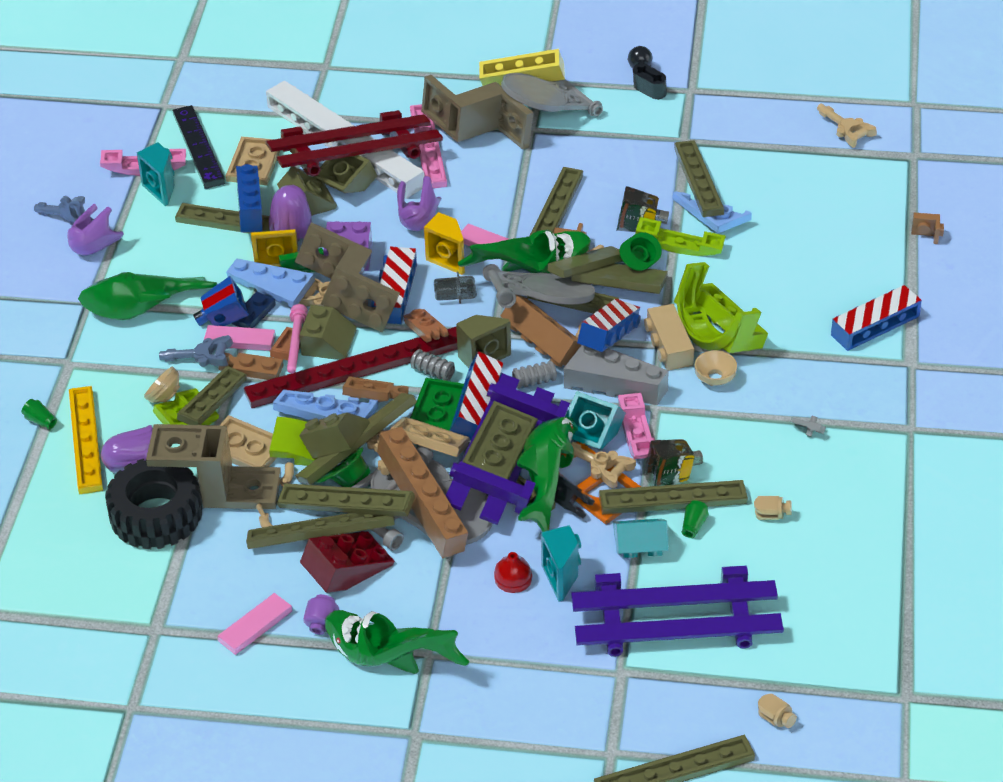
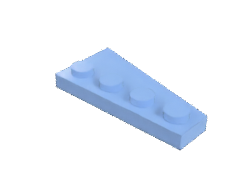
[226,258,315,307]
[273,390,378,420]

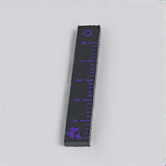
[172,105,225,189]

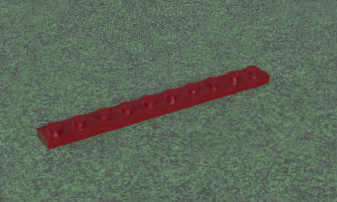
[244,327,457,409]

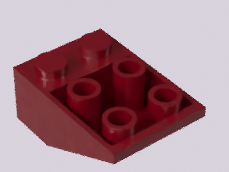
[300,531,395,593]

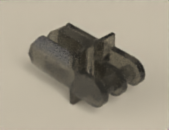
[433,272,477,304]

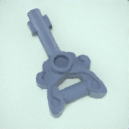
[34,196,94,225]
[159,335,233,367]

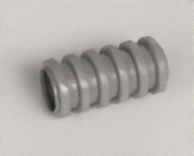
[411,349,455,381]
[512,360,557,389]

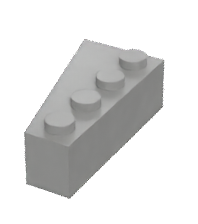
[564,345,669,405]

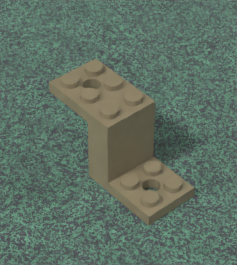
[421,75,534,150]
[295,222,400,333]
[146,424,281,510]

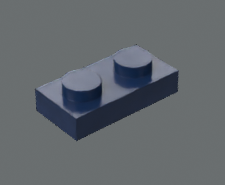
[232,291,276,328]

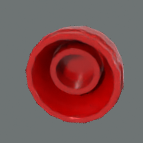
[494,552,533,593]

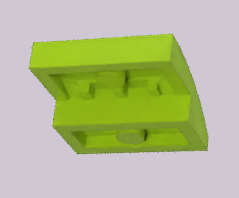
[153,388,219,425]
[269,416,317,466]

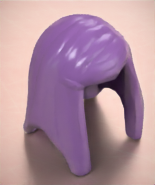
[397,176,442,231]
[269,185,312,240]
[67,204,124,255]
[101,425,153,473]

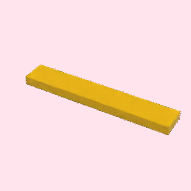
[69,386,103,495]

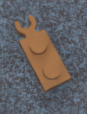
[218,353,284,380]
[342,377,409,402]

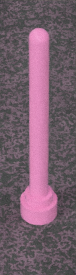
[287,304,308,374]

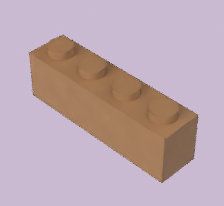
[500,295,581,368]

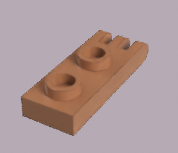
[403,309,448,343]

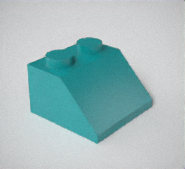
[136,142,175,206]
[565,391,626,450]
[613,518,669,558]
[541,525,581,602]

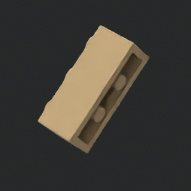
[644,304,694,371]

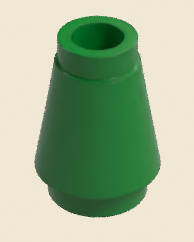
[21,399,57,430]
[681,500,709,538]

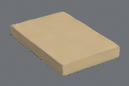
[226,136,280,186]
[219,415,277,467]
[390,416,470,457]

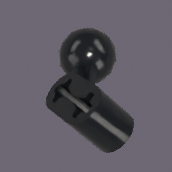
[627,45,667,100]

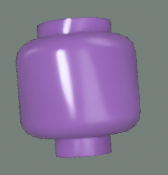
[303,594,339,635]

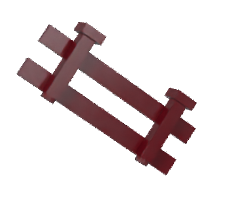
[266,110,443,176]

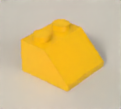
[424,212,465,275]
[251,229,298,267]

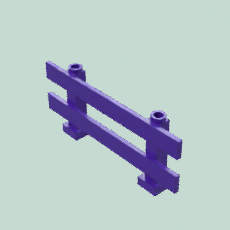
[445,373,570,525]
[571,565,784,657]

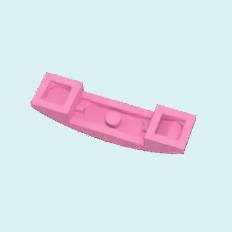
[100,149,186,176]
[618,393,658,459]

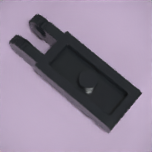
[554,474,595,518]

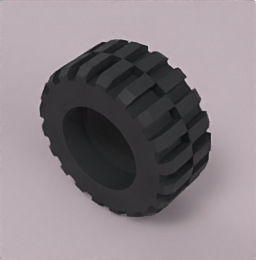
[105,459,203,550]

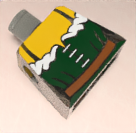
[616,186,669,232]
[644,439,703,486]

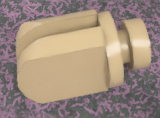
[754,496,792,520]
[758,693,797,728]

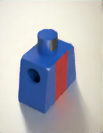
[193,276,248,326]

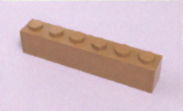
[377,426,468,559]

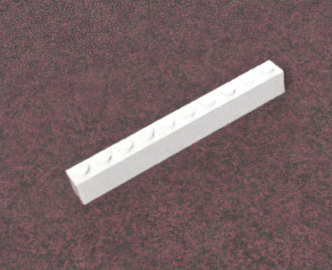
[266,80,425,199]

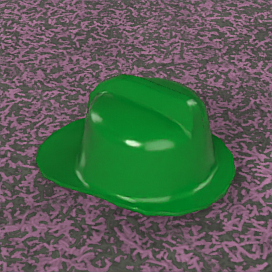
[619,232,662,271]
[316,447,370,487]

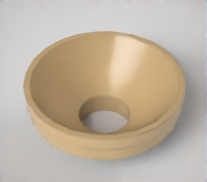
[694,350,737,386]
[144,366,180,403]

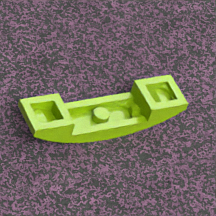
[635,217,726,256]

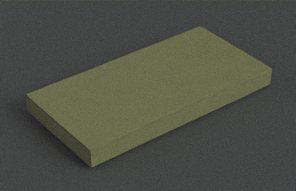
[571,263,668,294]
[462,401,538,480]

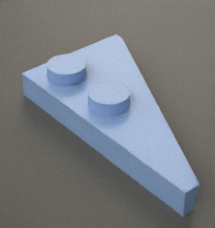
[673,191,752,234]

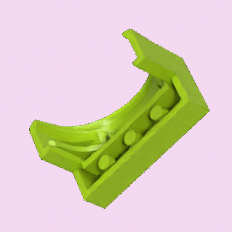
[674,262,769,353]

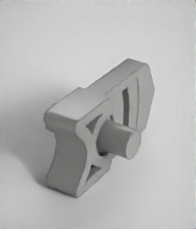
[790,415,826,437]

